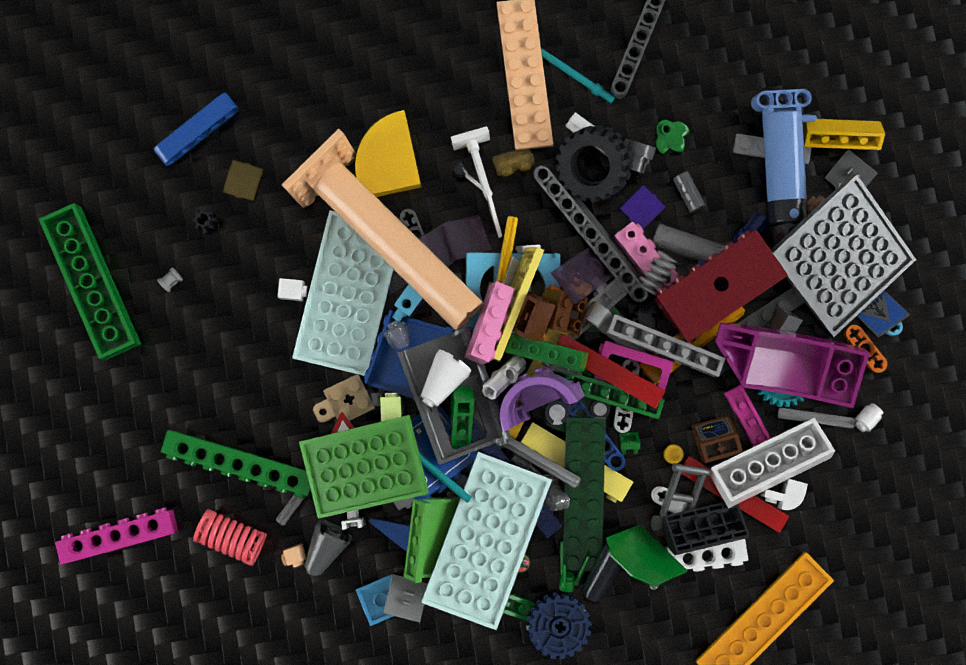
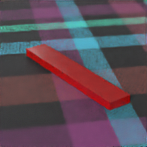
[557,334,666,408]
[681,456,789,533]

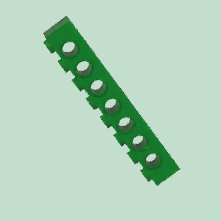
[161,430,312,499]

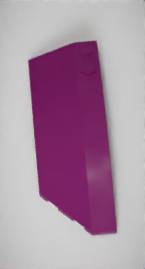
[715,323,870,408]

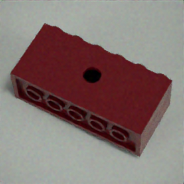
[654,230,788,343]

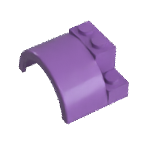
[500,366,585,432]

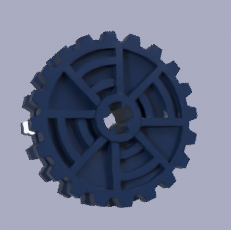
[526,592,592,659]

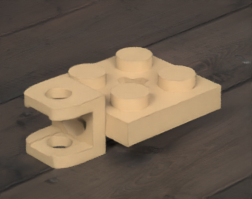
[313,374,375,423]

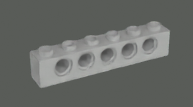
[605,314,726,377]

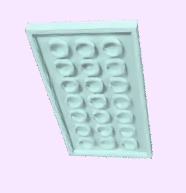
[292,210,394,376]
[421,452,552,630]

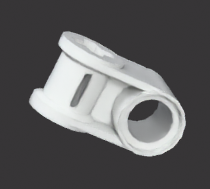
[651,486,688,514]

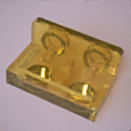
[493,149,535,176]

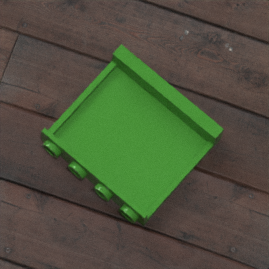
[404,497,460,583]

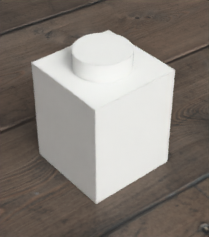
[278,278,308,301]

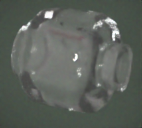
[384,320,413,350]

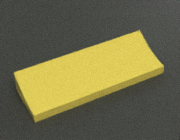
[493,247,544,362]

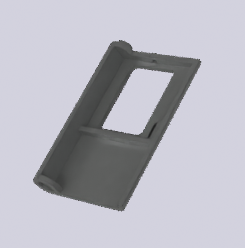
[397,326,511,465]

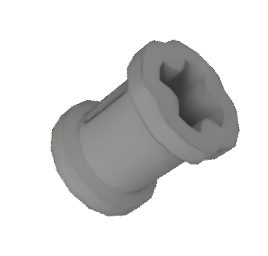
[157,267,183,292]

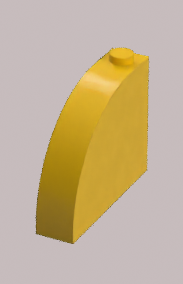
[355,110,421,197]

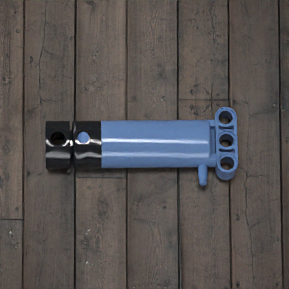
[751,89,817,246]

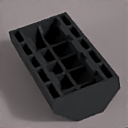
[662,502,750,555]

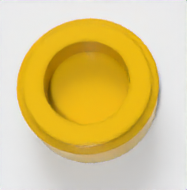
[663,445,684,464]

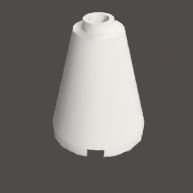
[421,350,471,408]

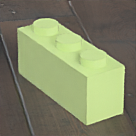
[380,393,405,421]

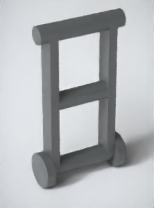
[651,463,711,531]

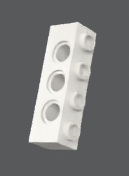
[665,539,748,571]

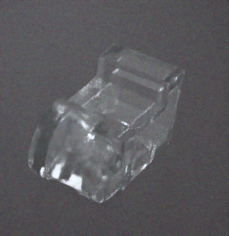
[542,474,569,511]

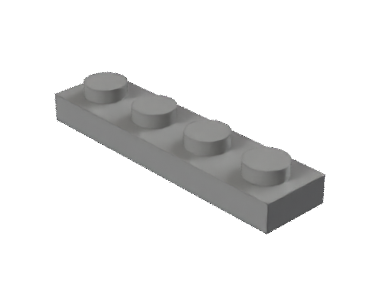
[733,134,811,165]

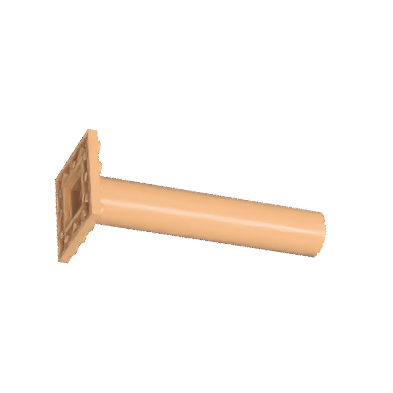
[282,129,483,331]

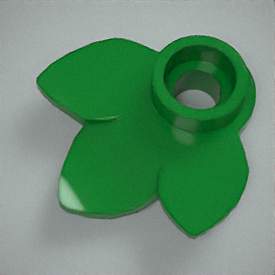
[655,120,690,154]

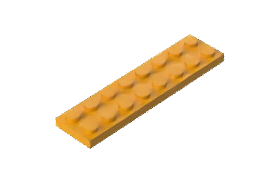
[695,552,834,665]

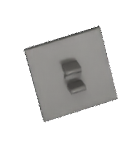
[383,574,428,622]

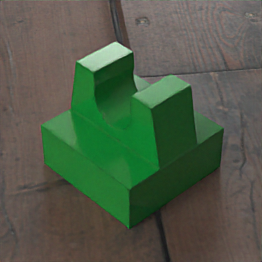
[619,432,640,455]

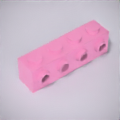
[613,222,679,291]
[464,281,514,365]

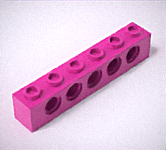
[55,507,179,565]

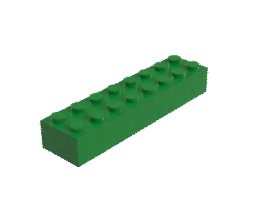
[39,203,141,360]

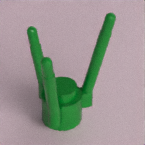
[559,541,590,592]

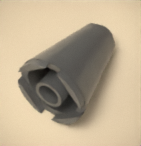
[304,520,352,576]

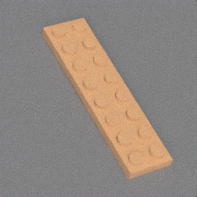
[497,0,553,151]

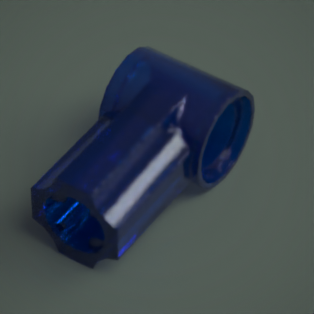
[731,212,769,243]

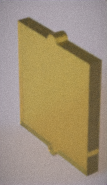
[223,160,263,201]

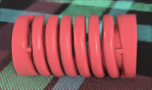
[193,509,267,566]

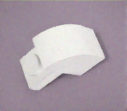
[760,479,808,510]

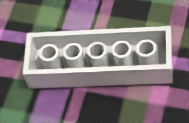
[710,418,835,508]

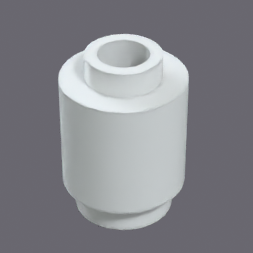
[855,403,883,432]

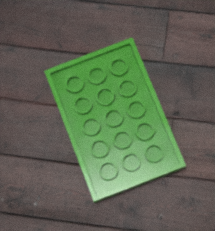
[299,415,429,519]

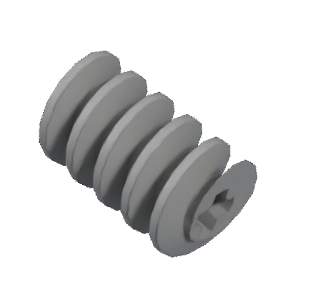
[638,251,677,295]

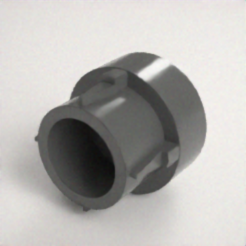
[624,138,656,173]

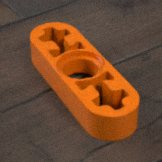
[843,325,887,373]

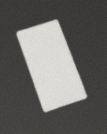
[503,256,519,287]

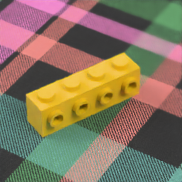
[803,119,885,150]

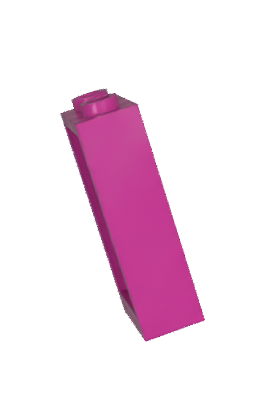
[594,340,674,398]

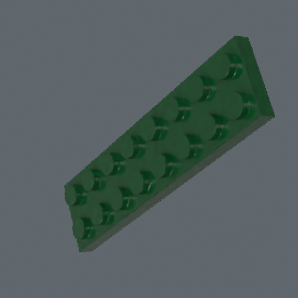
[563,416,606,571]

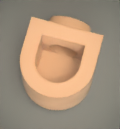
[281,544,307,567]

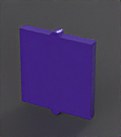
[620,185,665,229]

